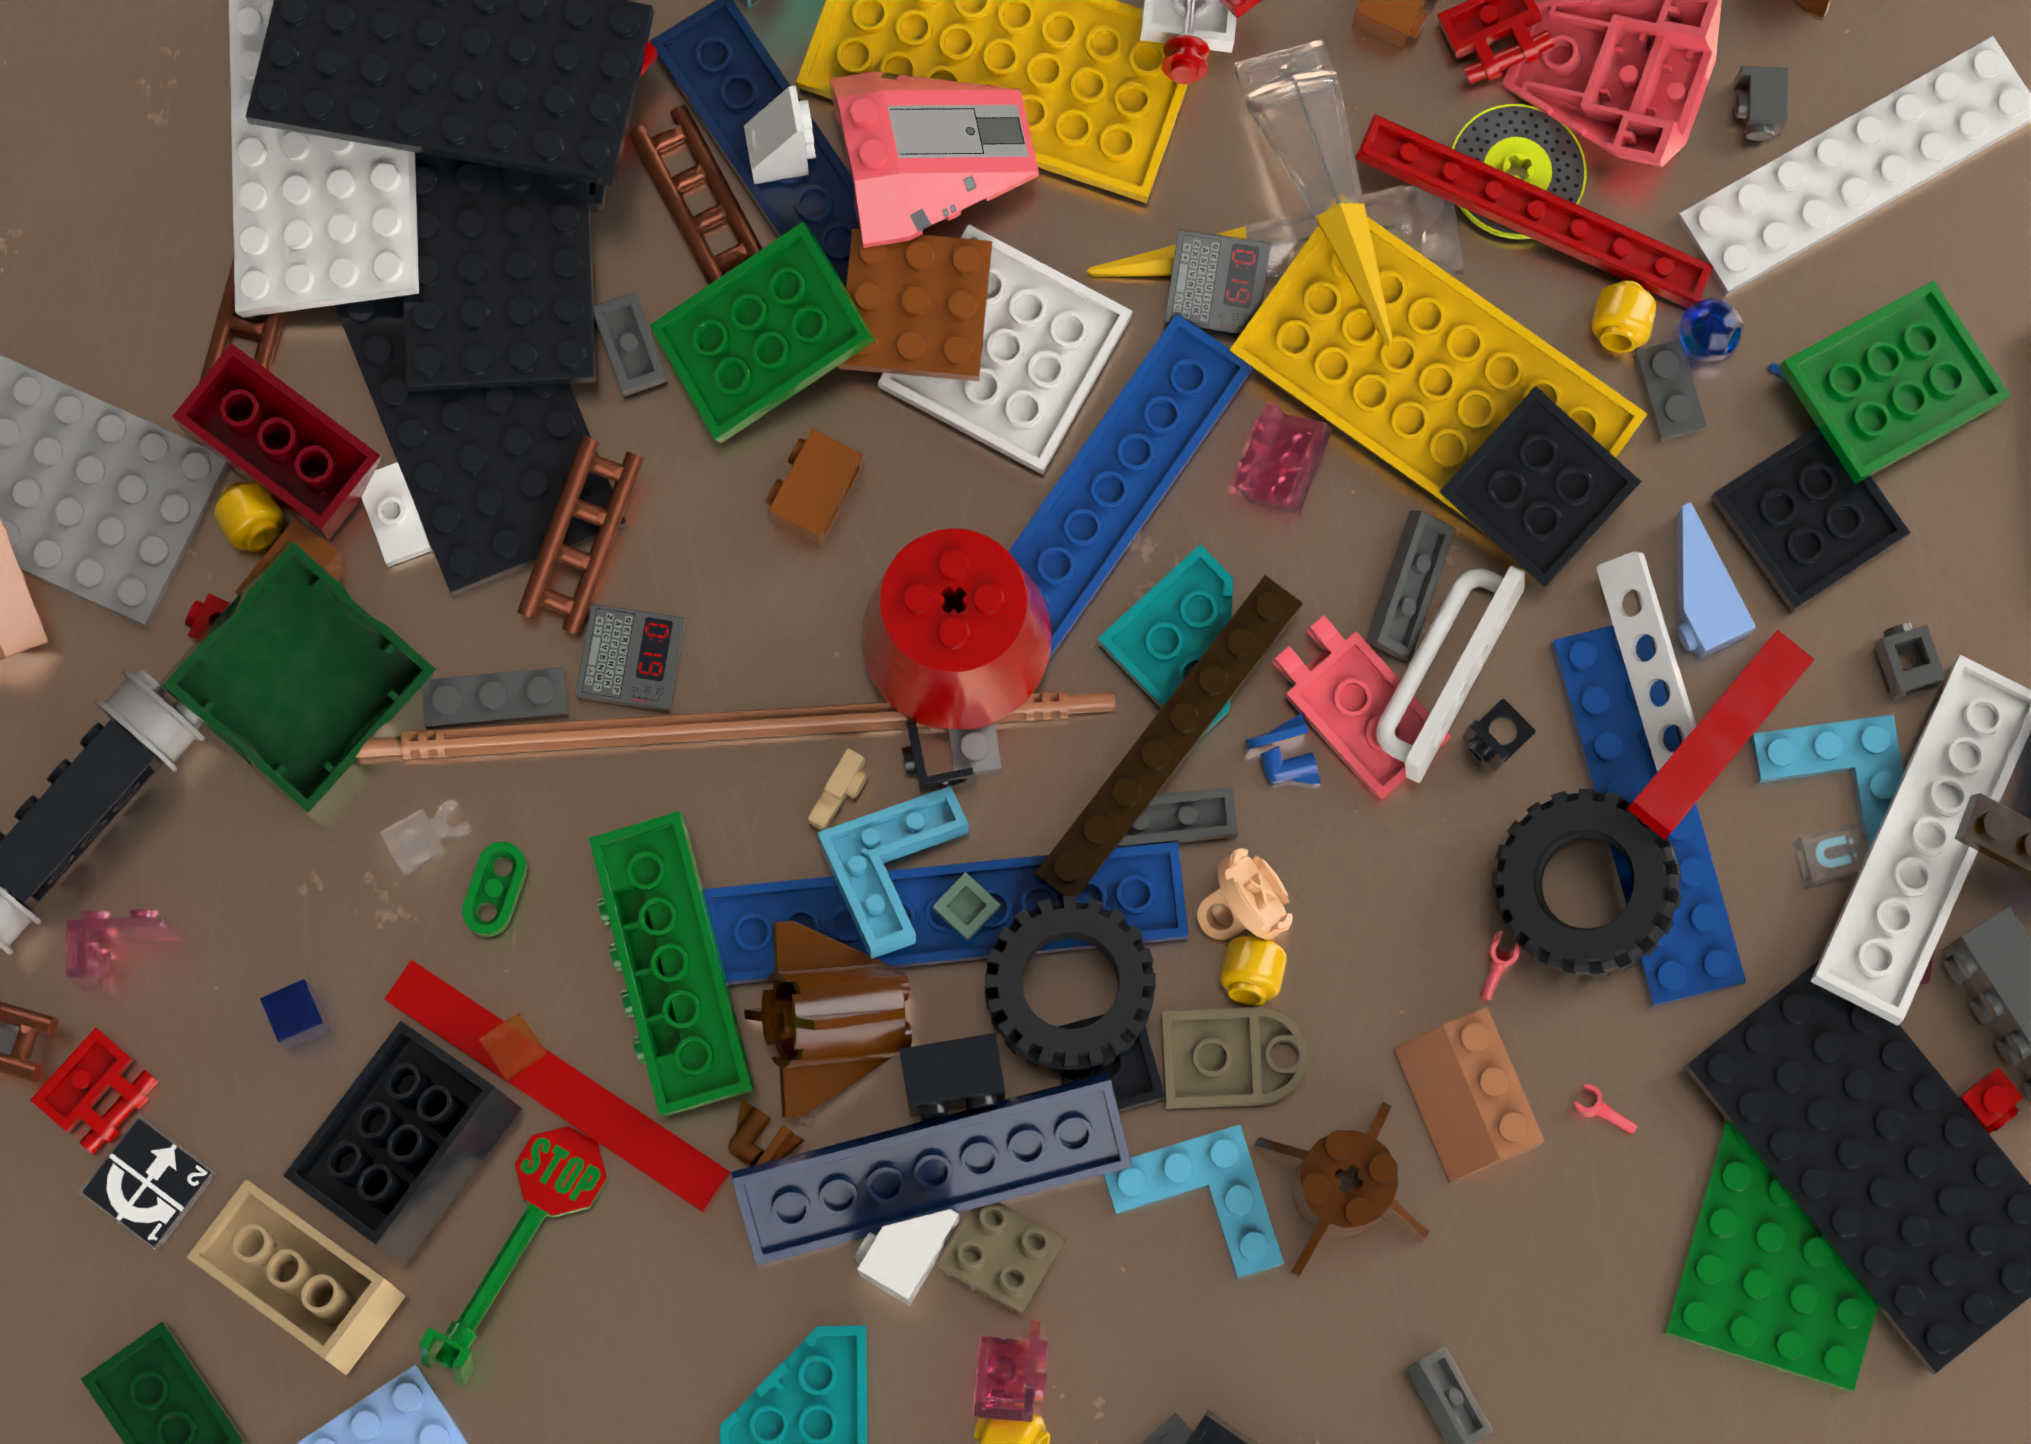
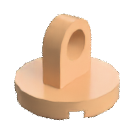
[1197,848,1292,940]

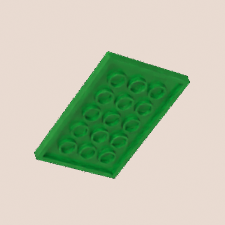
[1664,1118,1878,1392]

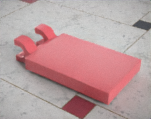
[1271,615,1451,801]

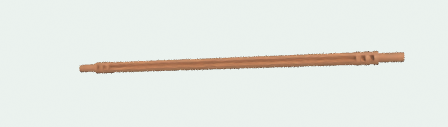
[356,690,1116,760]

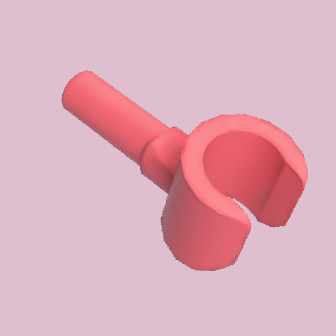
[1480,931,1520,1001]
[1574,1084,1638,1135]

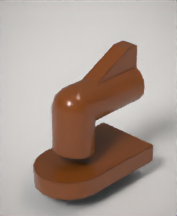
[728,1100,804,1167]

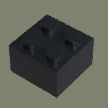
[899,1033,1005,1122]

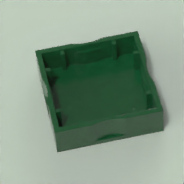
[159,541,436,813]

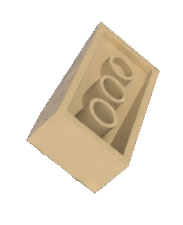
[186,1179,406,1376]

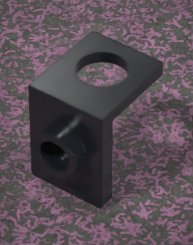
[1462,699,1536,771]
[901,721,976,794]

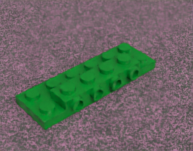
[589,811,755,1117]

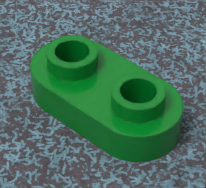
[462,842,527,937]

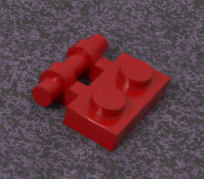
[1437,0,1555,85]
[30,1027,159,1155]

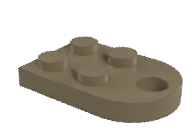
[1161,1007,1309,1109]

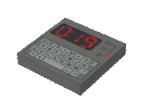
[1164,229,1271,334]
[575,604,686,713]

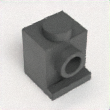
[1734,66,1788,141]
[1875,623,1946,701]

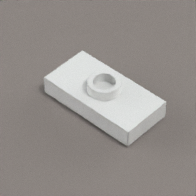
[361,462,432,567]

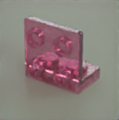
[66,909,180,991]

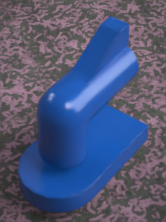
[1245,713,1321,785]

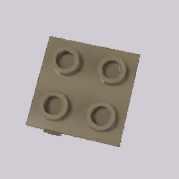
[937,1202,1065,1315]

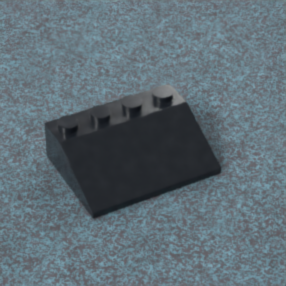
[283,1020,522,1266]

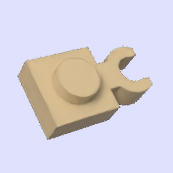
[808,748,869,831]

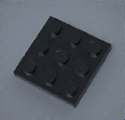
[1439,386,1642,588]
[1711,426,1911,612]

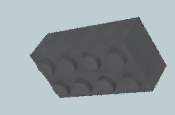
[1942,906,2031,1100]

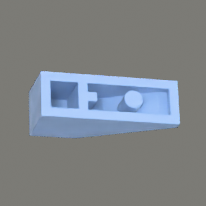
[1676,502,1756,661]

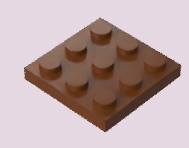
[839,229,992,381]

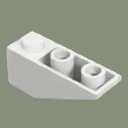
[744,86,816,184]

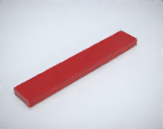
[1627,629,1814,840]

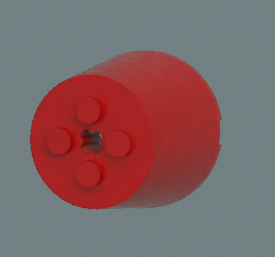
[861,528,1052,730]

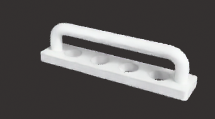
[1597,551,1697,772]
[1376,565,1525,783]

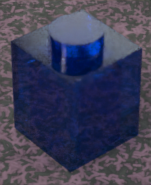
[260,979,331,1049]

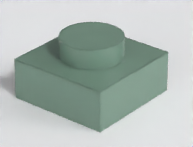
[932,872,1001,942]

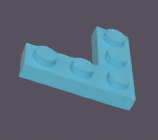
[1750,714,1904,855]
[817,786,969,959]
[1103,1124,1284,1279]

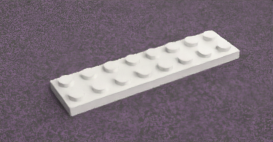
[1677,36,2031,296]
[1810,655,2031,1026]

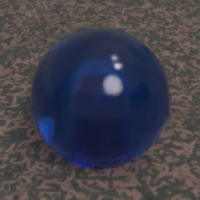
[1678,298,1744,363]

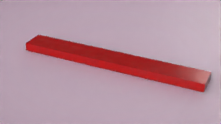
[1354,114,1713,311]
[384,959,731,1213]

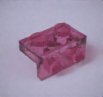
[1235,402,1332,515]
[973,1320,1049,1422]

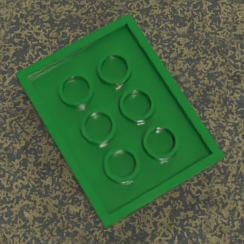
[650,222,876,443]
[1779,280,2011,484]

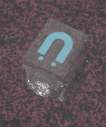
[1793,823,1870,889]

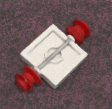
[1140,0,1236,84]

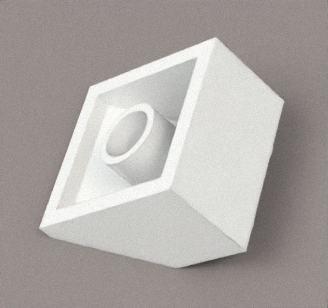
[855,1209,959,1306]

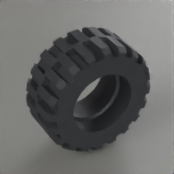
[1492,789,1682,977]

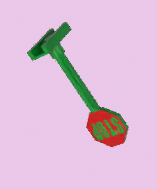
[419,1126,607,1388]

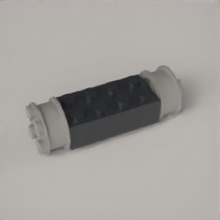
[0,669,205,955]

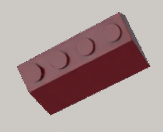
[172,343,382,541]

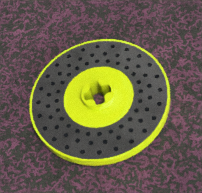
[1452,104,1587,239]

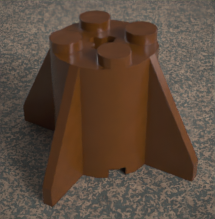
[744,921,912,1118]
[1253,1102,1429,1277]

